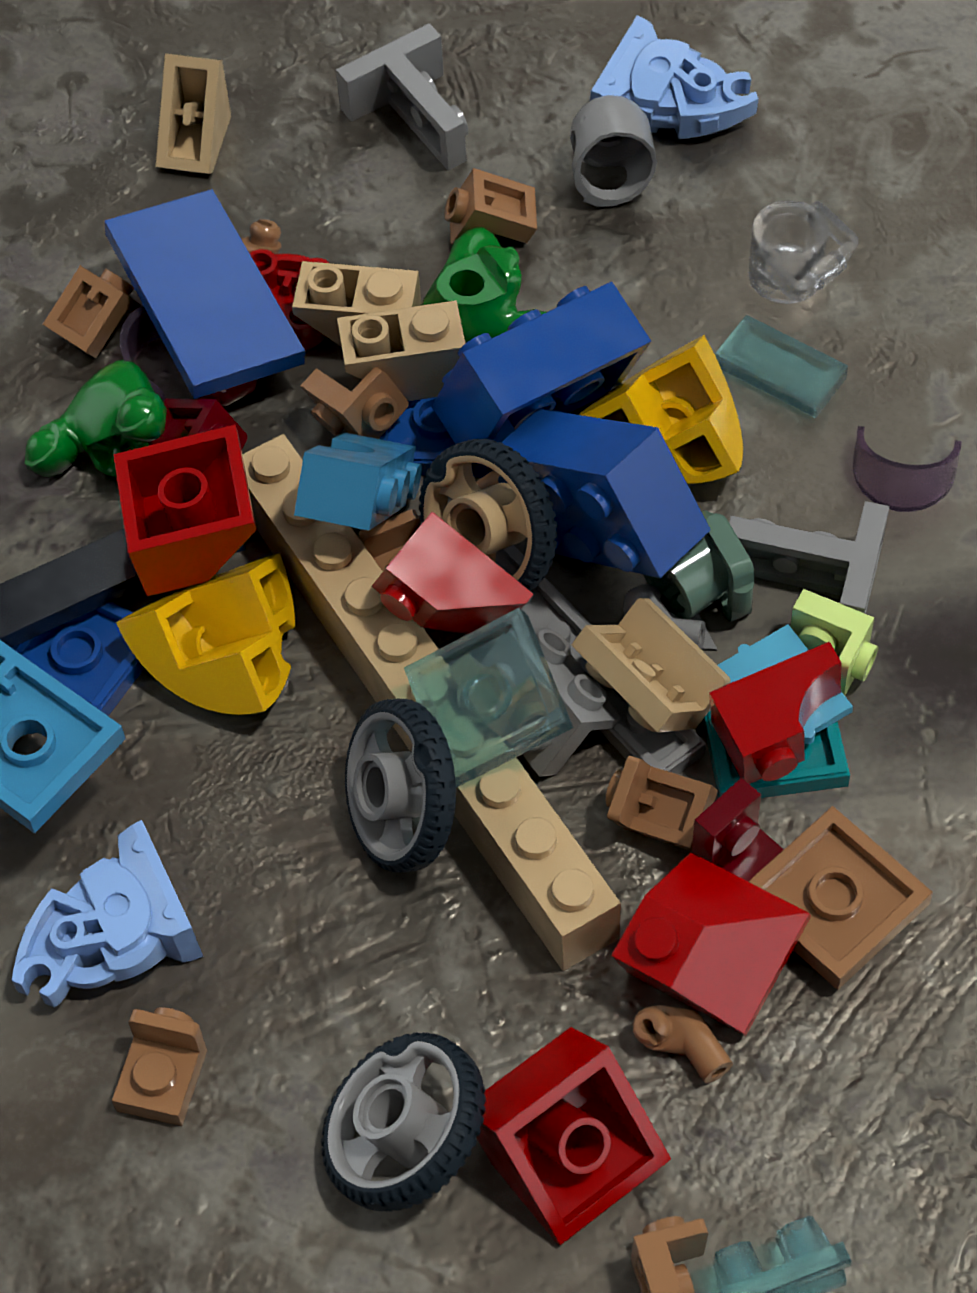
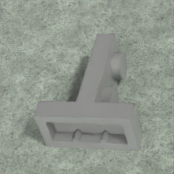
[336,23,469,170]
[729,501,890,614]

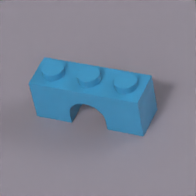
[294,433,422,531]

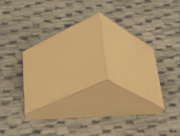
[156,54,231,174]

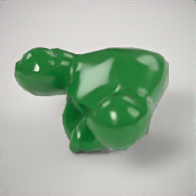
[420,227,546,344]
[25,360,167,477]

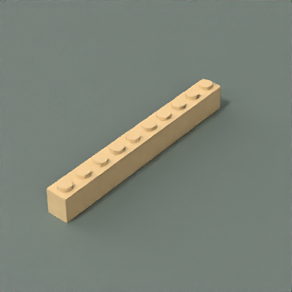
[242,434,621,971]

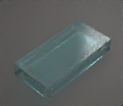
[715,315,848,418]

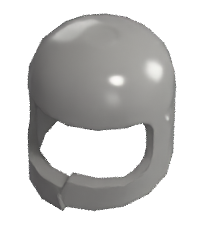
[570,95,657,207]

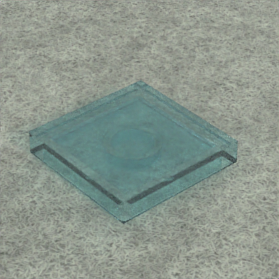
[404,607,573,788]

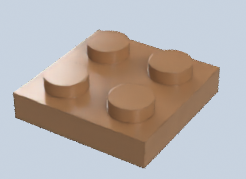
[748,806,933,990]

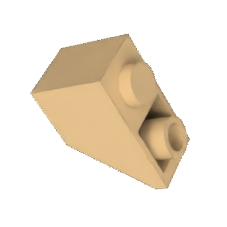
[292,261,421,347]
[337,300,465,401]

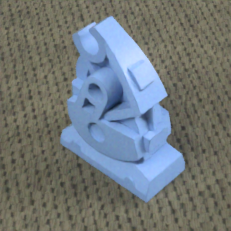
[590,15,758,139]
[12,820,204,1007]

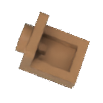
[300,367,409,439]
[606,755,718,851]

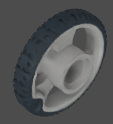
[345,698,456,873]
[321,1033,486,1212]

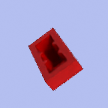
[709,641,841,784]

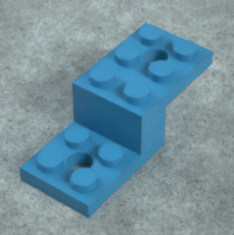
[0,640,126,833]

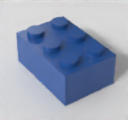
[431,281,651,465]
[498,409,711,578]

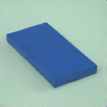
[105,189,305,399]

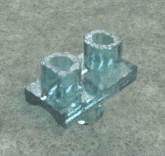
[713,1216,852,1293]

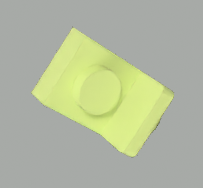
[790,589,878,695]

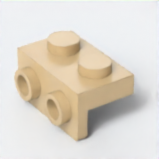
[571,598,731,733]

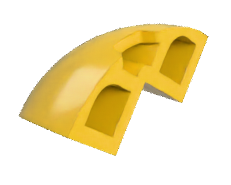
[579,335,743,484]
[116,553,295,715]

